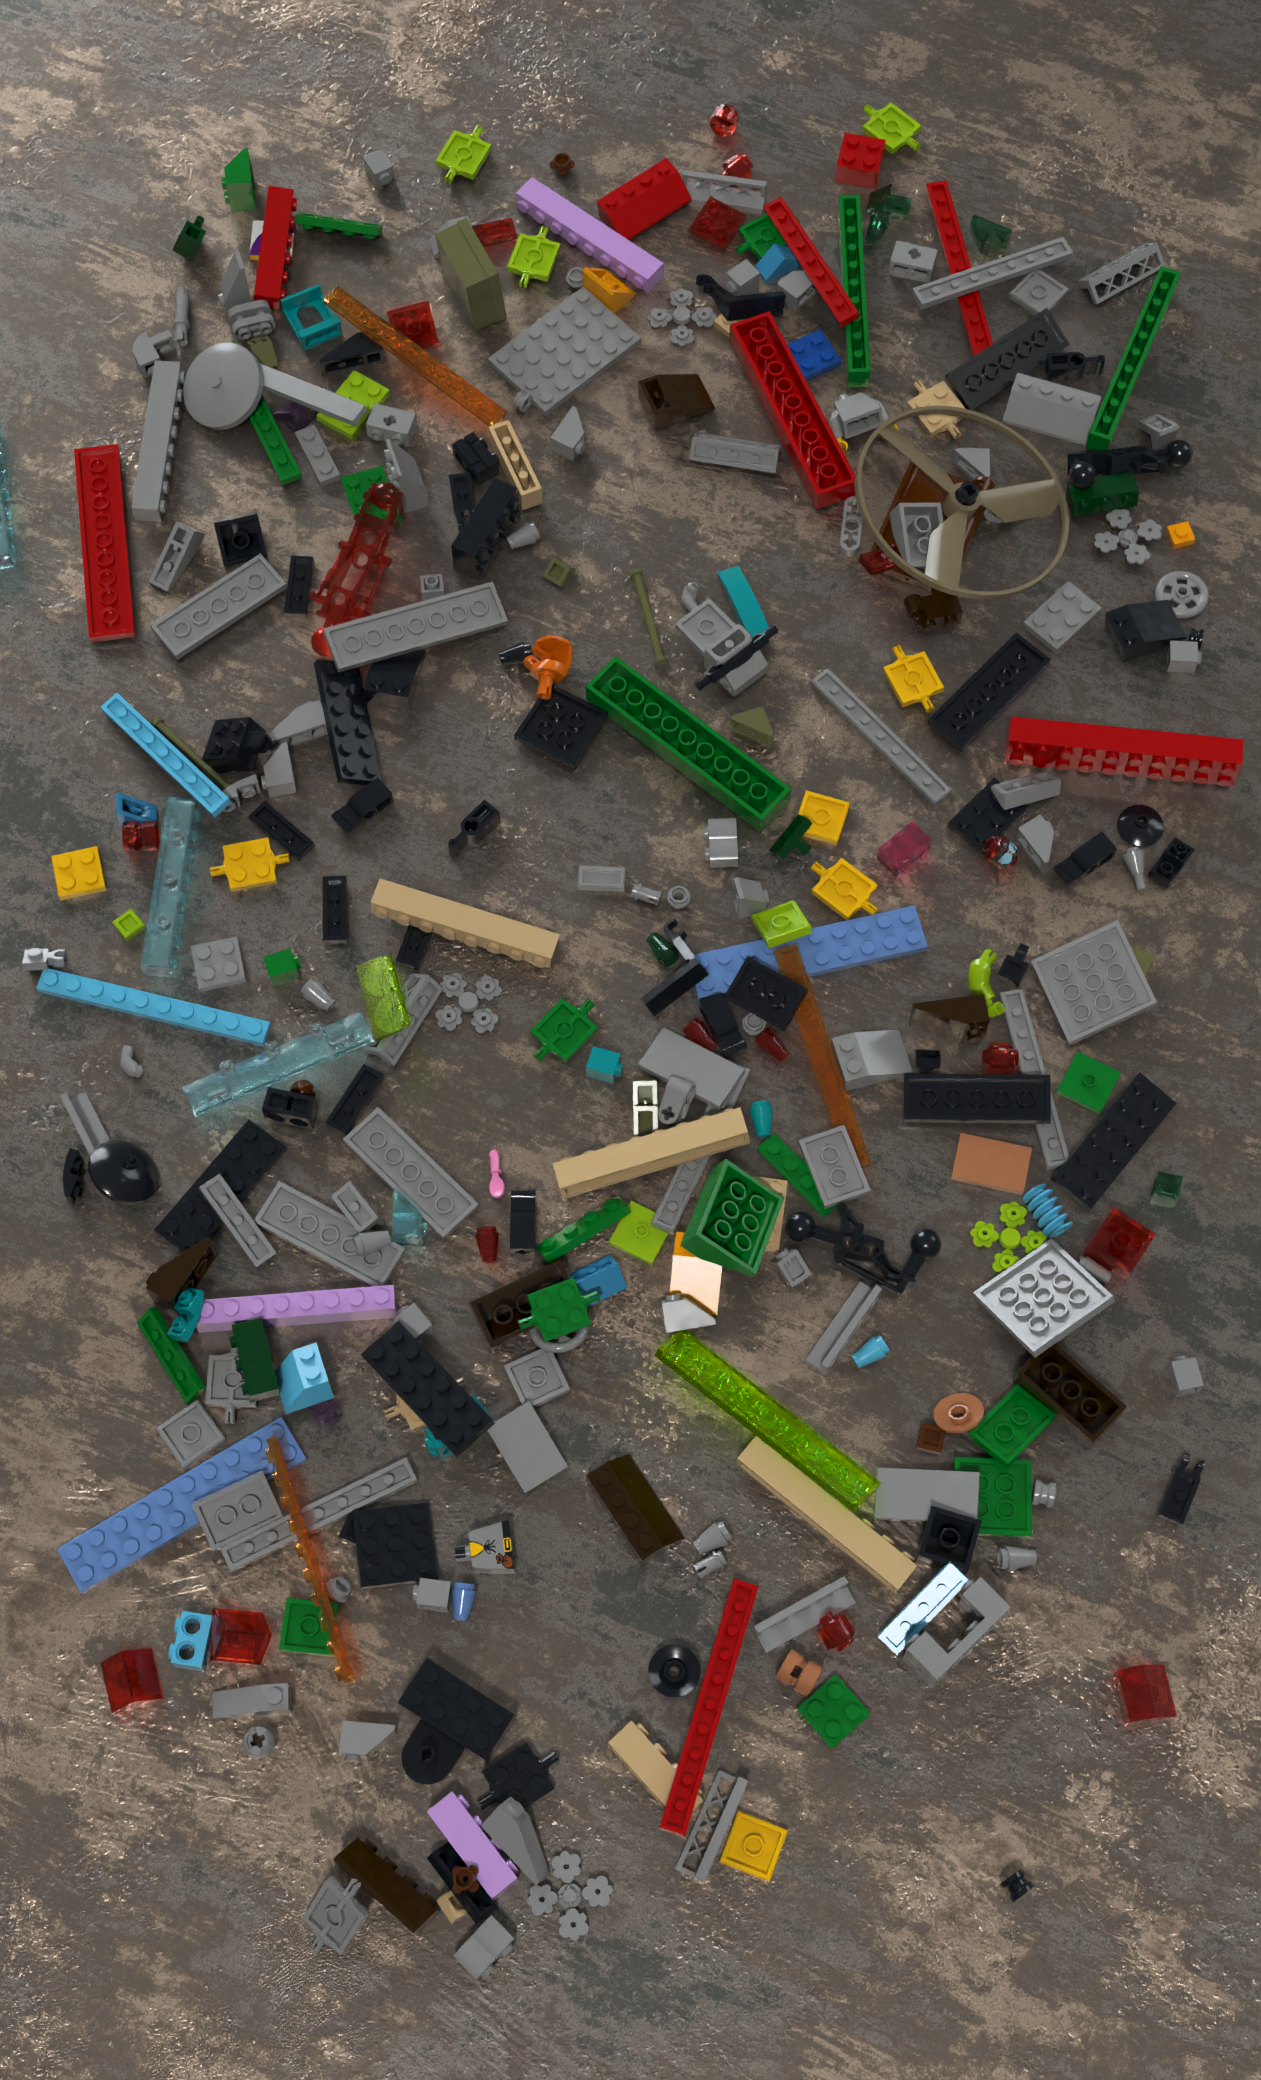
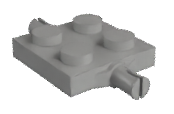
[205,1348,257,1424]
[302,1876,371,1956]

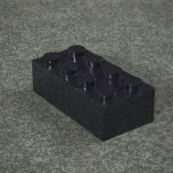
[451,478,521,580]

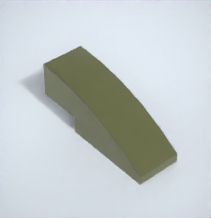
[633,1079,658,1137]

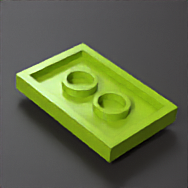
[316,370,390,440]

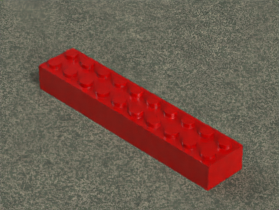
[729,311,855,510]
[1004,716,1244,786]

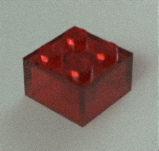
[1084,1207,1156,1282]

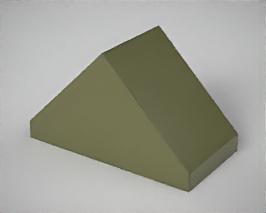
[730,706,774,748]

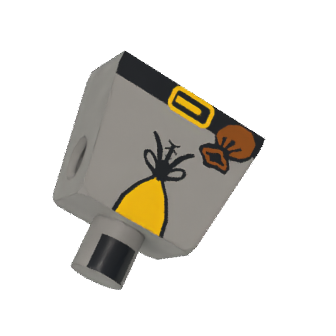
[455,1520,515,1574]

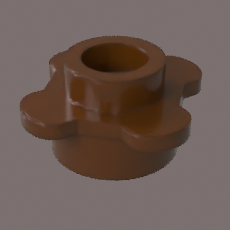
[550,153,575,175]
[290,1080,316,1097]
[452,1865,479,1894]

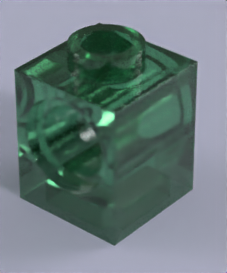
[1150,1171,1183,1209]

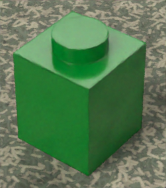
[263,949,302,987]

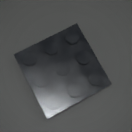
[514,685,608,769]
[351,1502,438,1589]

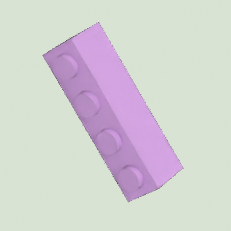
[427,1791,519,1901]

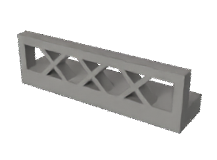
[682,170,767,215]
[1078,242,1166,304]
[689,432,781,473]
[363,973,443,1066]
[60,1092,110,1155]
[805,1281,882,1376]
[753,1576,856,1654]
[675,1770,749,1884]

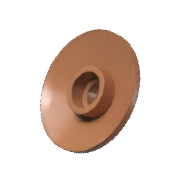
[933,1393,984,1433]

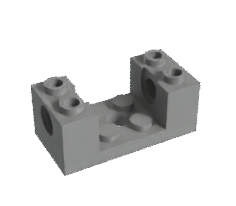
[903,1577,1011,1689]

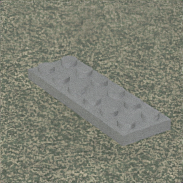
[150,553,287,660]
[343,1107,479,1240]
[254,1181,406,1287]

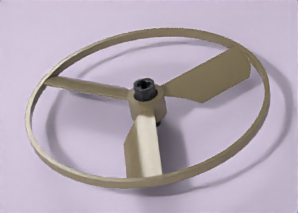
[854,406,1069,600]

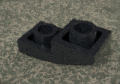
[1148,837,1195,888]
[63,1148,84,1205]

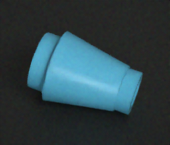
[852,1335,890,1368]

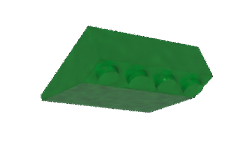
[680,1159,784,1276]

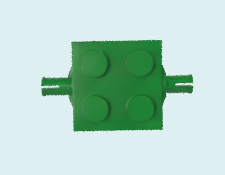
[735,214,800,261]
[530,998,598,1063]
[517,1277,600,1343]

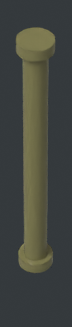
[629,568,668,667]
[151,717,232,791]

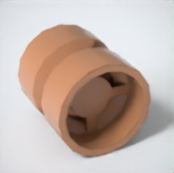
[775,1649,824,1698]

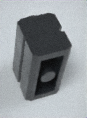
[452,432,500,486]

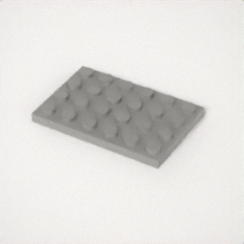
[488,286,641,416]

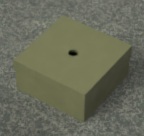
[435,218,507,331]

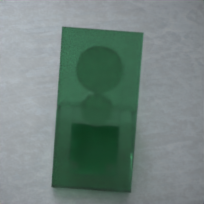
[866,184,912,220]
[970,215,1012,254]

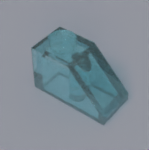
[392,1191,428,1246]

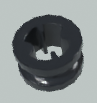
[1189,628,1204,650]

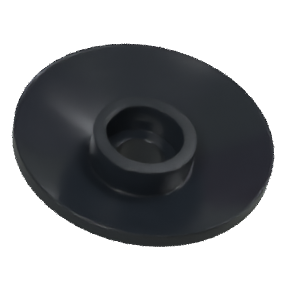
[1117,805,1164,847]
[648,1645,701,1698]

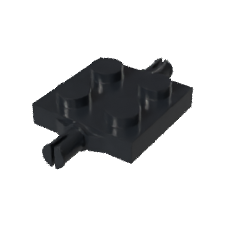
[477,1743,559,1810]

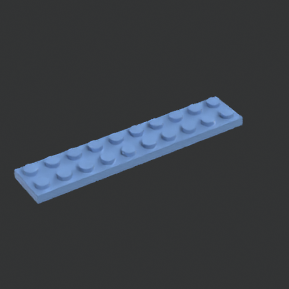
[687,905,928,1002]
[57,1417,307,1594]

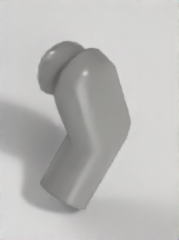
[681,582,699,612]
[120,1045,144,1078]

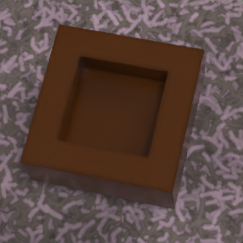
[916,1423,946,1455]

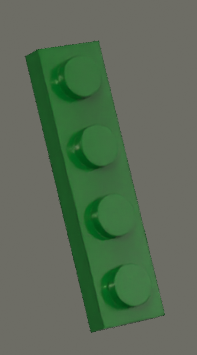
[295,212,383,239]
[756,1133,838,1219]
[535,1196,631,1264]
[137,1307,206,1404]

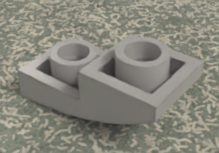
[420,573,445,601]
[222,774,261,812]

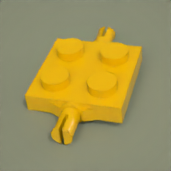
[883,645,944,713]
[210,837,290,892]
[811,858,879,920]

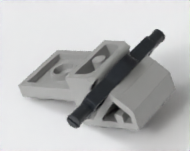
[675,598,778,697]

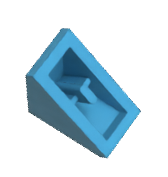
[755,243,801,283]
[116,793,157,830]

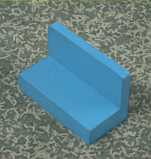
[568,1254,627,1307]

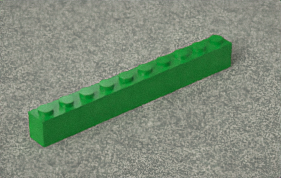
[837,195,870,388]
[1086,266,1181,450]

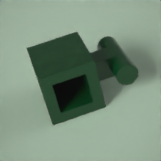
[172,216,206,261]

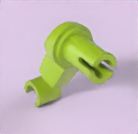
[968,949,1005,1017]

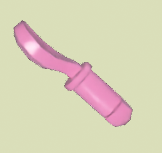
[489,1149,505,1198]

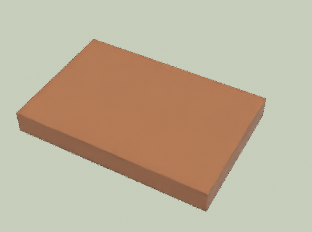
[951,1132,1032,1195]

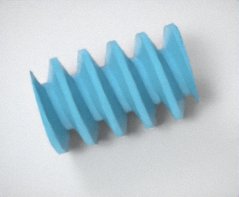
[1022,1183,1073,1238]

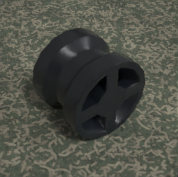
[1000,1868,1035,1902]

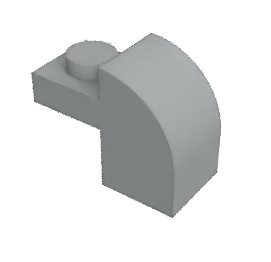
[133,330,175,378]

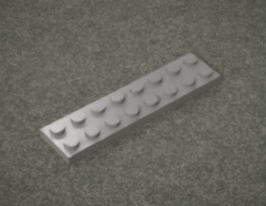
[323,581,508,673]

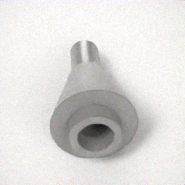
[1122,847,1146,891]

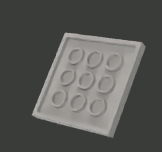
[1031,920,1158,1045]
[973,1238,1115,1358]

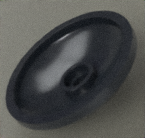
[88,1140,159,1205]

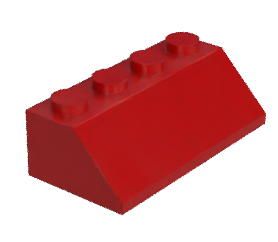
[597,158,692,240]

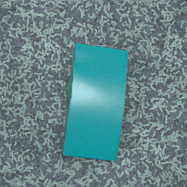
[167,1287,204,1342]

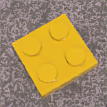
[51,846,107,901]

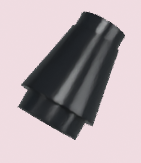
[499,642,533,665]

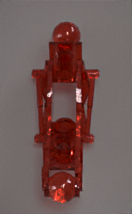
[309,482,403,656]

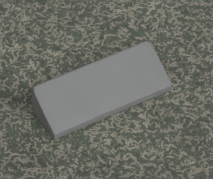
[991,770,1061,810]

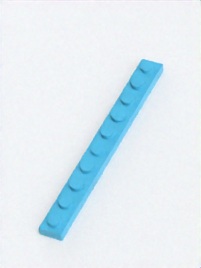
[36,968,271,1047]

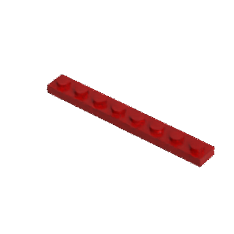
[763,196,860,327]

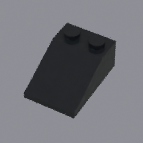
[1105,600,1186,662]
[363,650,426,711]

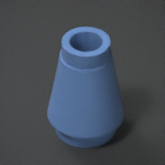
[451,1582,477,1621]

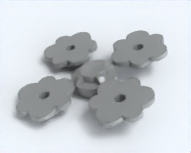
[647,288,716,347]
[1094,509,1162,565]
[436,973,502,1034]
[527,1851,613,1941]

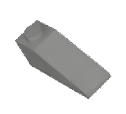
[218,251,251,313]
[149,521,205,592]
[265,700,328,755]
[213,1683,292,1719]
[481,1797,550,1886]

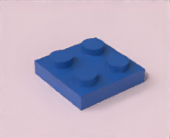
[787,329,842,381]

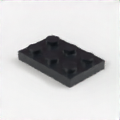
[948,777,1029,855]
[724,956,809,1032]

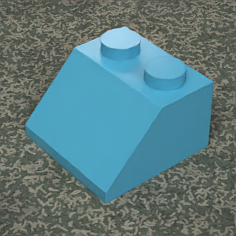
[275,1342,334,1414]

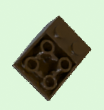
[638,374,715,430]

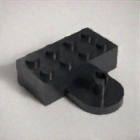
[397,1658,516,1786]

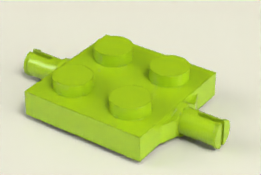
[862,102,921,155]
[436,125,492,184]
[507,226,561,288]

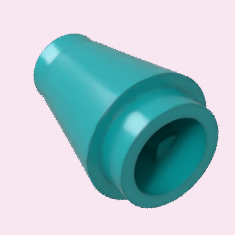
[749,1101,773,1137]

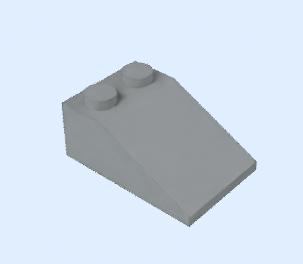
[890,502,943,568]
[830,1030,913,1092]

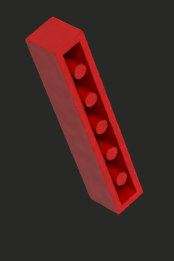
[254,186,297,310]

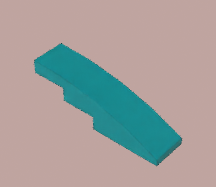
[717,566,769,637]

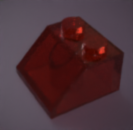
[384,298,439,354]
[1113,1665,1177,1727]

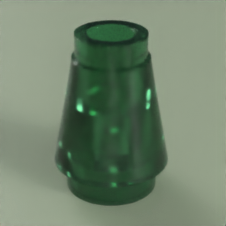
[865,212,890,246]
[647,932,679,967]

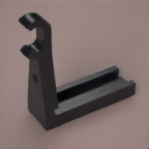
[696,274,786,321]
[640,918,709,1016]

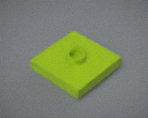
[751,900,812,949]
[608,1201,669,1266]

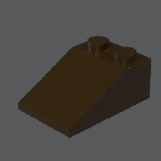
[909,994,990,1043]
[146,1237,219,1316]

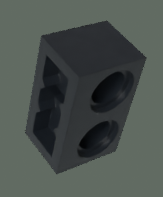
[262,1087,318,1129]

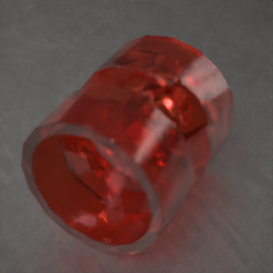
[122,821,160,852]

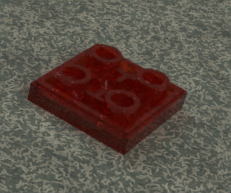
[688,196,747,252]

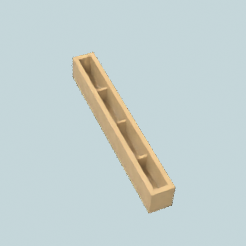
[370,878,560,968]
[552,1107,751,1199]
[736,1435,917,1594]

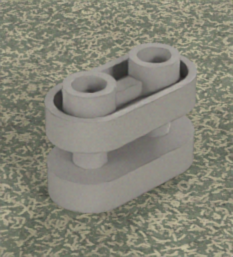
[228,300,276,340]

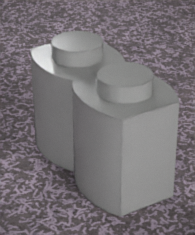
[704,818,738,868]
[453,1915,515,1980]

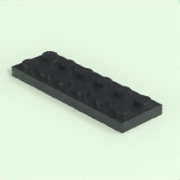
[945,308,1070,410]
[927,632,1051,752]
[314,659,382,785]
[1051,1072,1177,1211]
[904,1074,1051,1124]
[154,1120,287,1252]
[361,1321,495,1458]

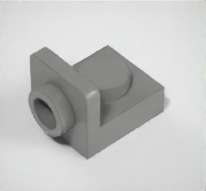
[770,1247,812,1288]

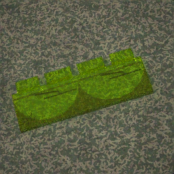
[355,956,411,1042]

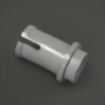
[631,883,662,906]
[693,1550,727,1579]

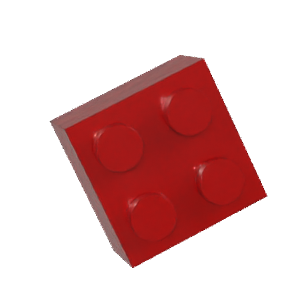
[835,133,886,189]

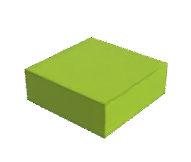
[112,909,146,941]

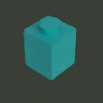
[586,1046,624,1084]

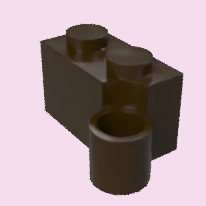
[903,592,963,633]

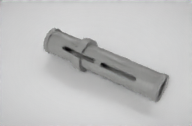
[173,286,190,347]

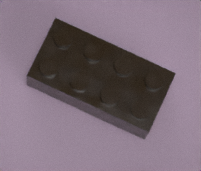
[1013,1343,1127,1449]

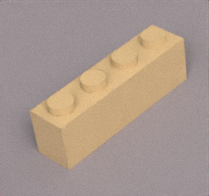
[488,420,543,511]
[608,1721,704,1814]

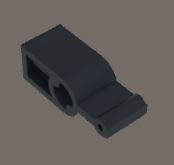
[1045,352,1105,382]
[331,777,394,834]
[448,800,501,858]
[1053,832,1117,887]
[699,992,748,1058]
[510,1190,536,1256]

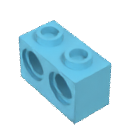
[168,1611,216,1672]

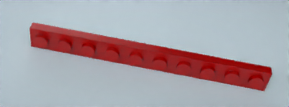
[925,180,993,357]
[659,1578,759,1838]

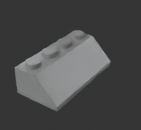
[1002,373,1102,446]

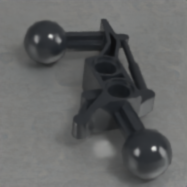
[1067,440,1193,490]
[785,1203,941,1295]

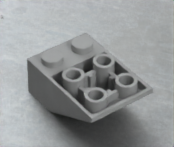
[384,439,429,513]

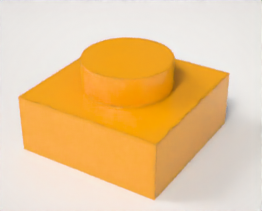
[1166,521,1196,549]

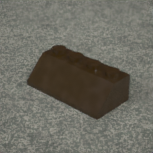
[468,1260,569,1348]
[586,1454,685,1567]
[333,1837,439,1937]

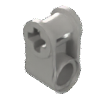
[658,1076,696,1124]

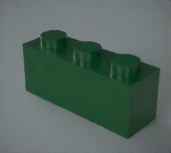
[1066,471,1139,517]
[228,1318,280,1403]

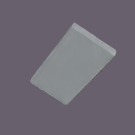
[638,1027,745,1110]
[874,1468,980,1522]

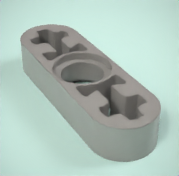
[839,496,863,557]

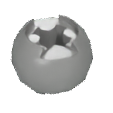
[242,1725,276,1759]

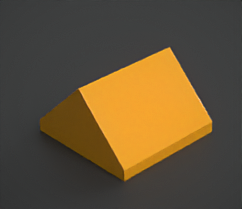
[582,267,636,313]

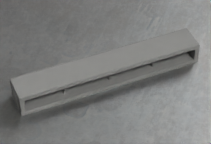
[131,360,186,522]

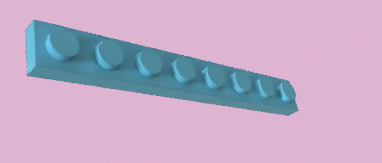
[100,693,232,818]

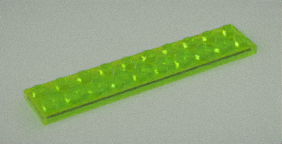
[654,1330,881,1513]

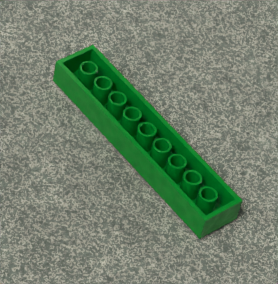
[585,656,791,833]

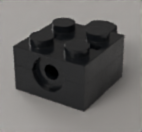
[202,717,272,774]

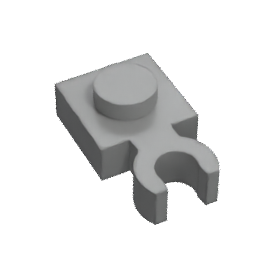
[22,948,66,971]

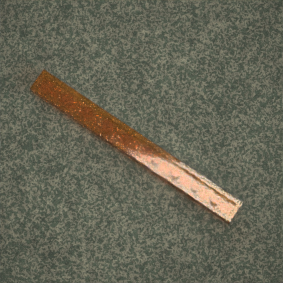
[324,286,507,426]
[774,944,871,1169]
[264,1436,357,1687]

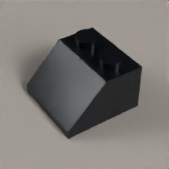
[213,509,268,567]
[916,1506,982,1574]

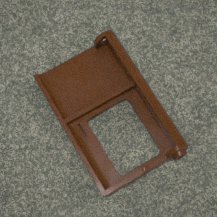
[866,461,995,594]

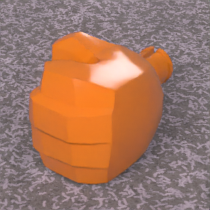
[523,635,572,700]

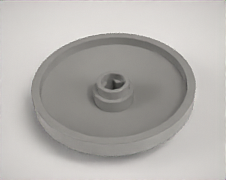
[183,342,264,430]

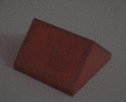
[210,1608,272,1666]
[101,1648,164,1714]

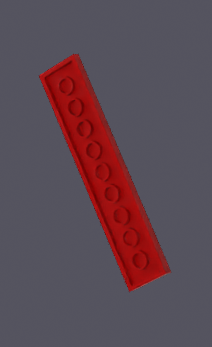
[74,444,135,642]

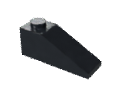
[319,328,385,376]

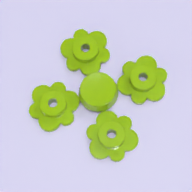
[970,1201,1047,1273]

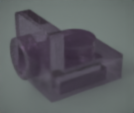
[306,1399,342,1429]

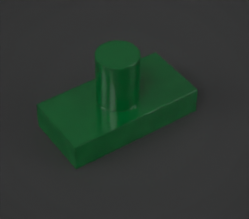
[769,814,813,860]

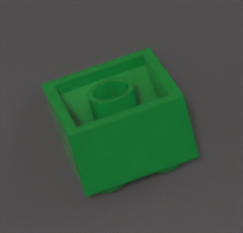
[221,148,257,212]

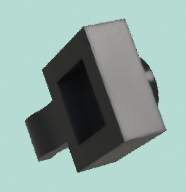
[997,943,1029,987]

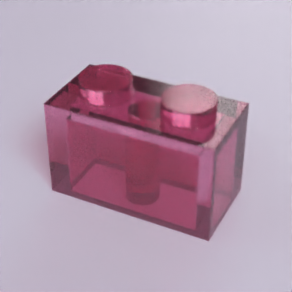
[877,821,932,877]

